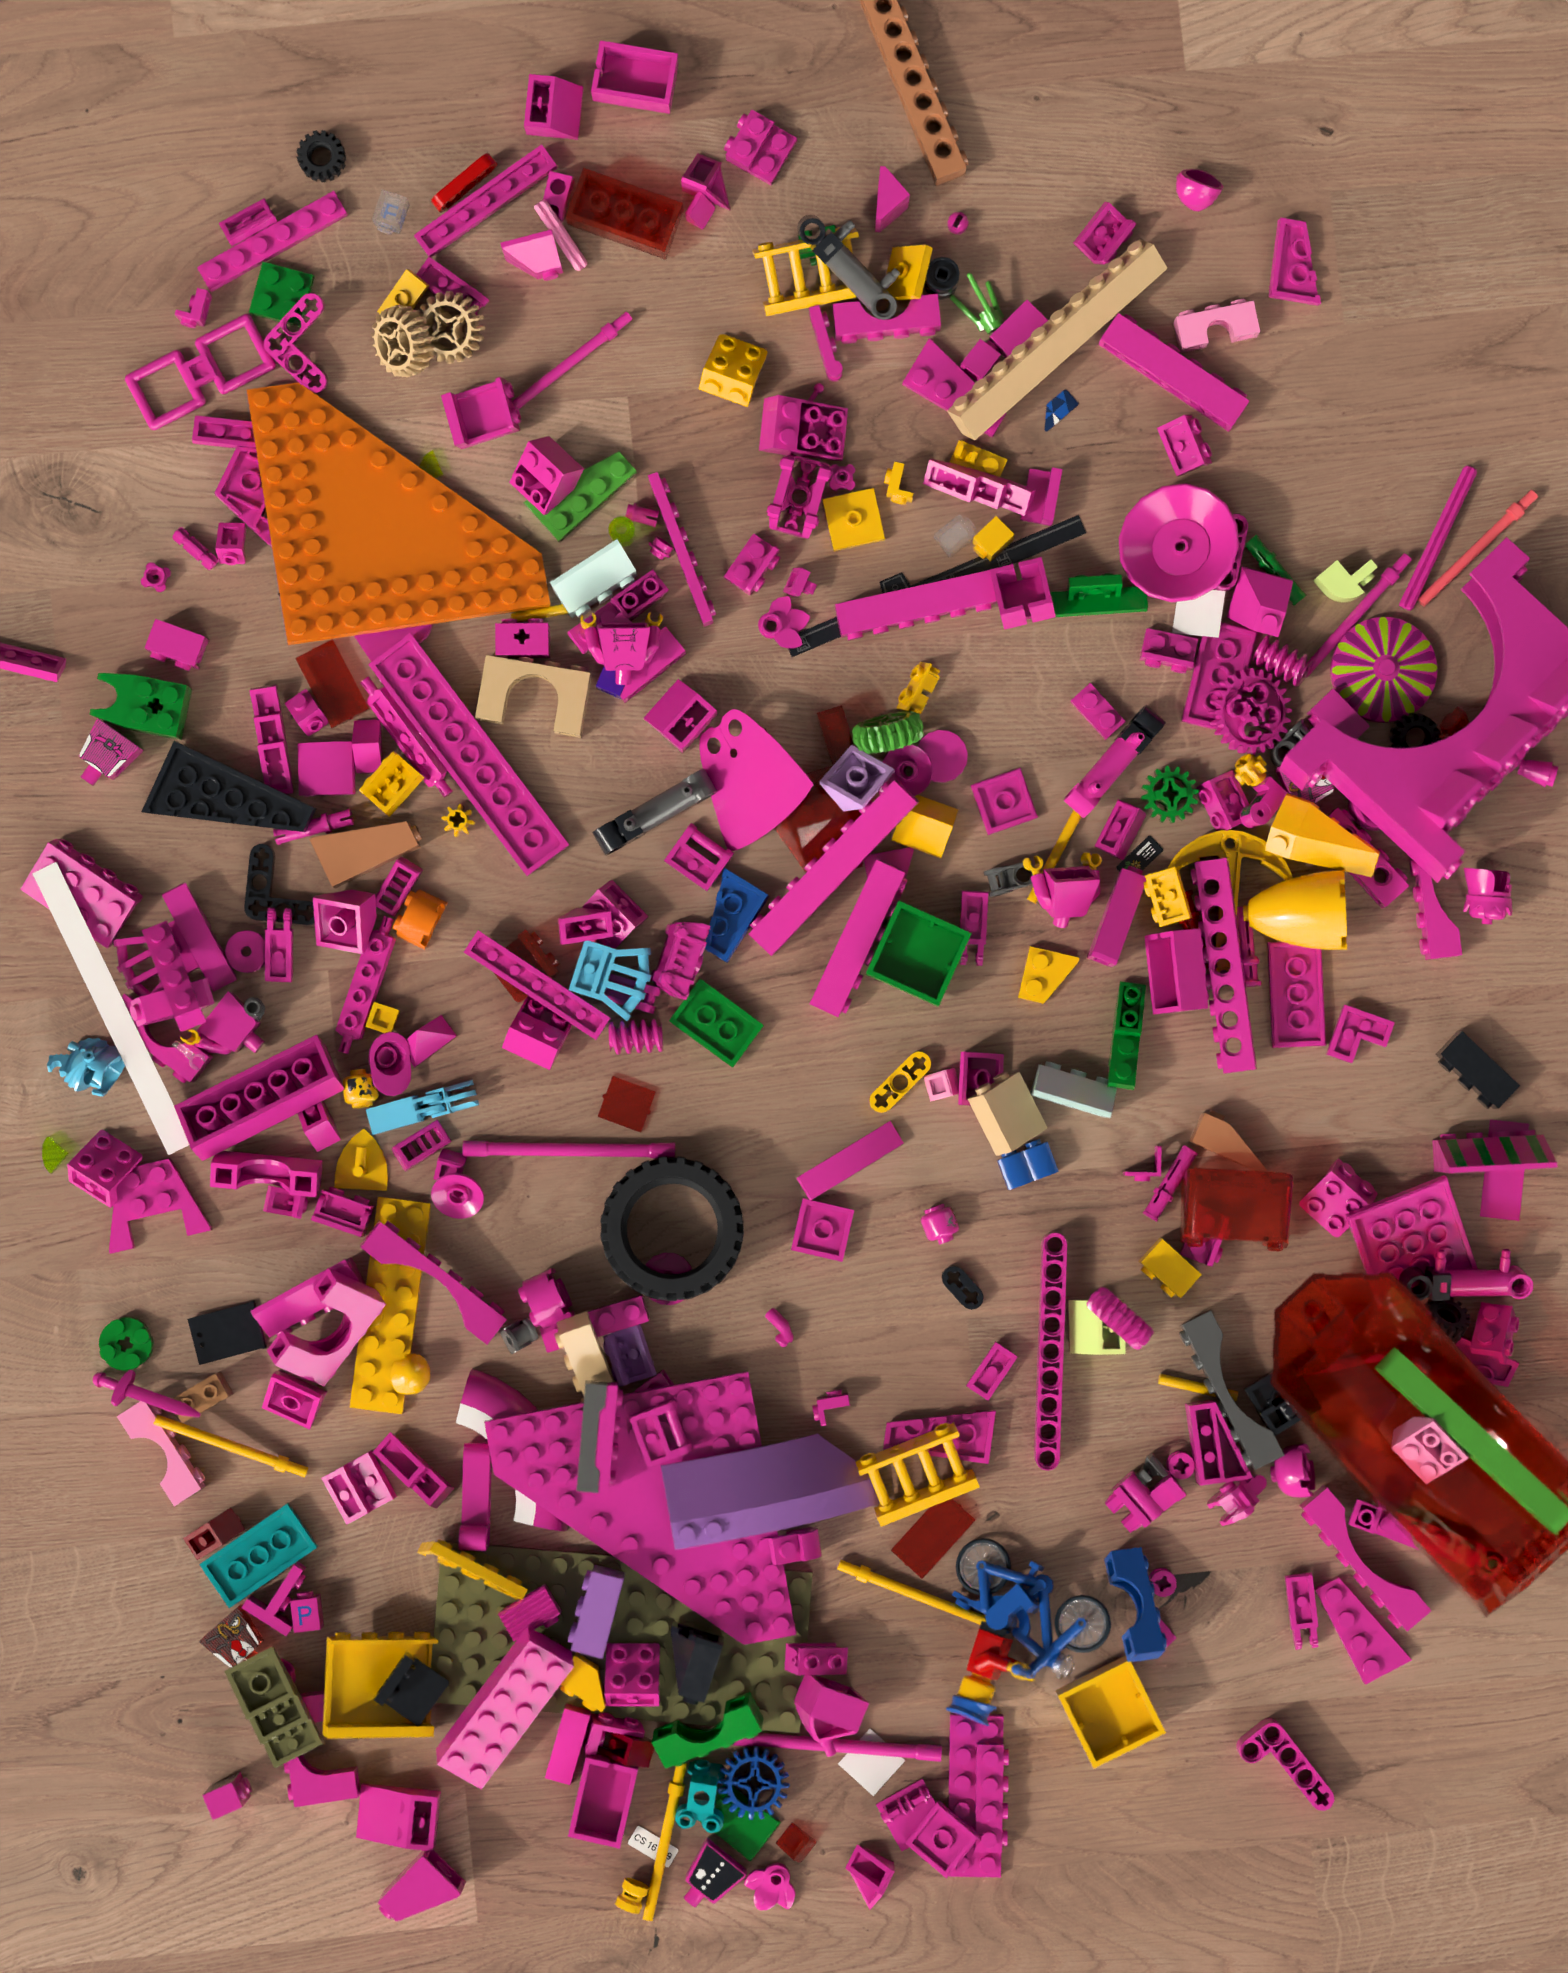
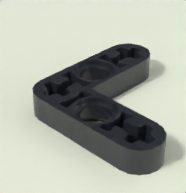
[244,844,315,926]

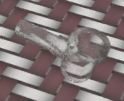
[173,1040,206,1070]

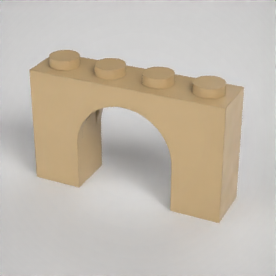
[475,652,592,738]

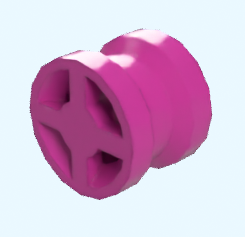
[1166,1451,1195,1479]
[1148,1568,1177,1597]

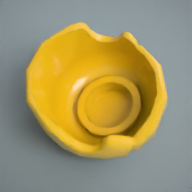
[391,1353,431,1394]

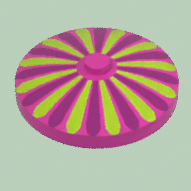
[1330,617,1437,723]

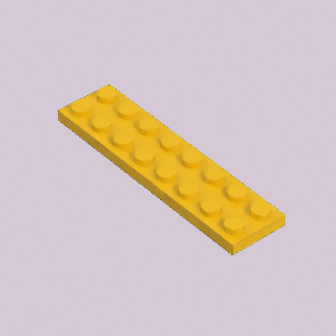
[349,1196,431,1414]

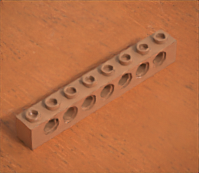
[859,0,969,186]

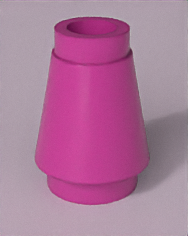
[1517,759,1559,787]

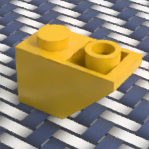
[560,1652,606,1712]

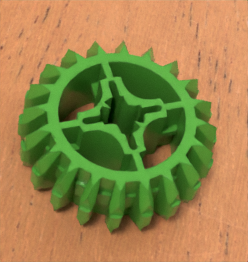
[852,711,924,754]

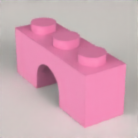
[1173,299,1260,353]

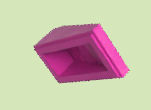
[375,857,423,917]
[391,1119,452,1172]

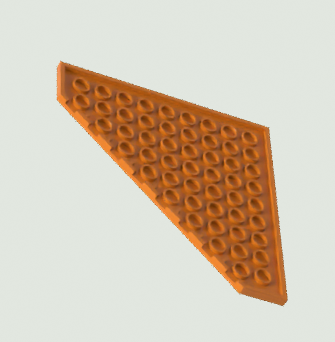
[247,382,550,645]

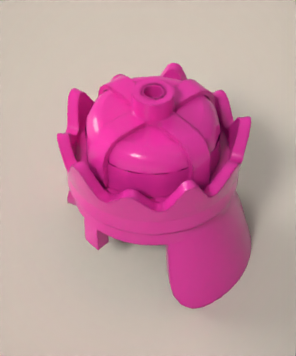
[1463,868,1512,925]

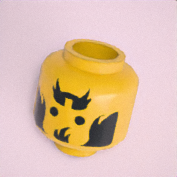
[342,1069,378,1109]

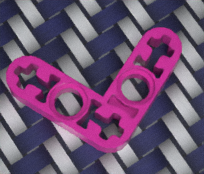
[264,293,328,393]

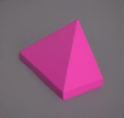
[406,1015,457,1068]

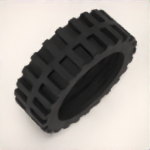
[600,1156,744,1301]

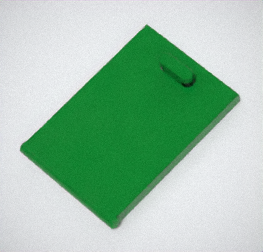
[700,1784,781,1862]

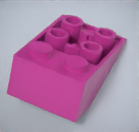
[759,395,848,461]
[356,1784,441,1851]

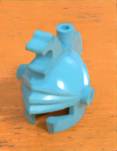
[47,1037,125,1097]

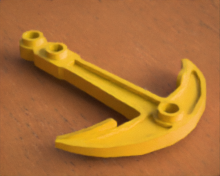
[1167,830,1293,986]

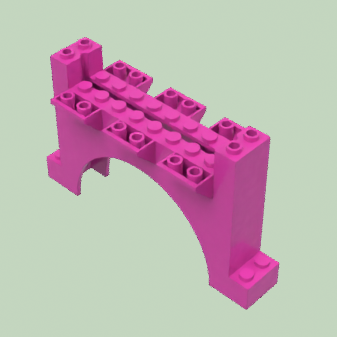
[1279,537,1568,883]

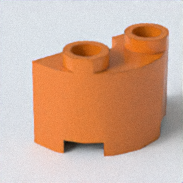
[393,889,448,950]

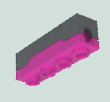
[576,1380,623,1494]

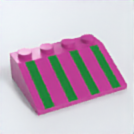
[1432,1130,1557,1173]

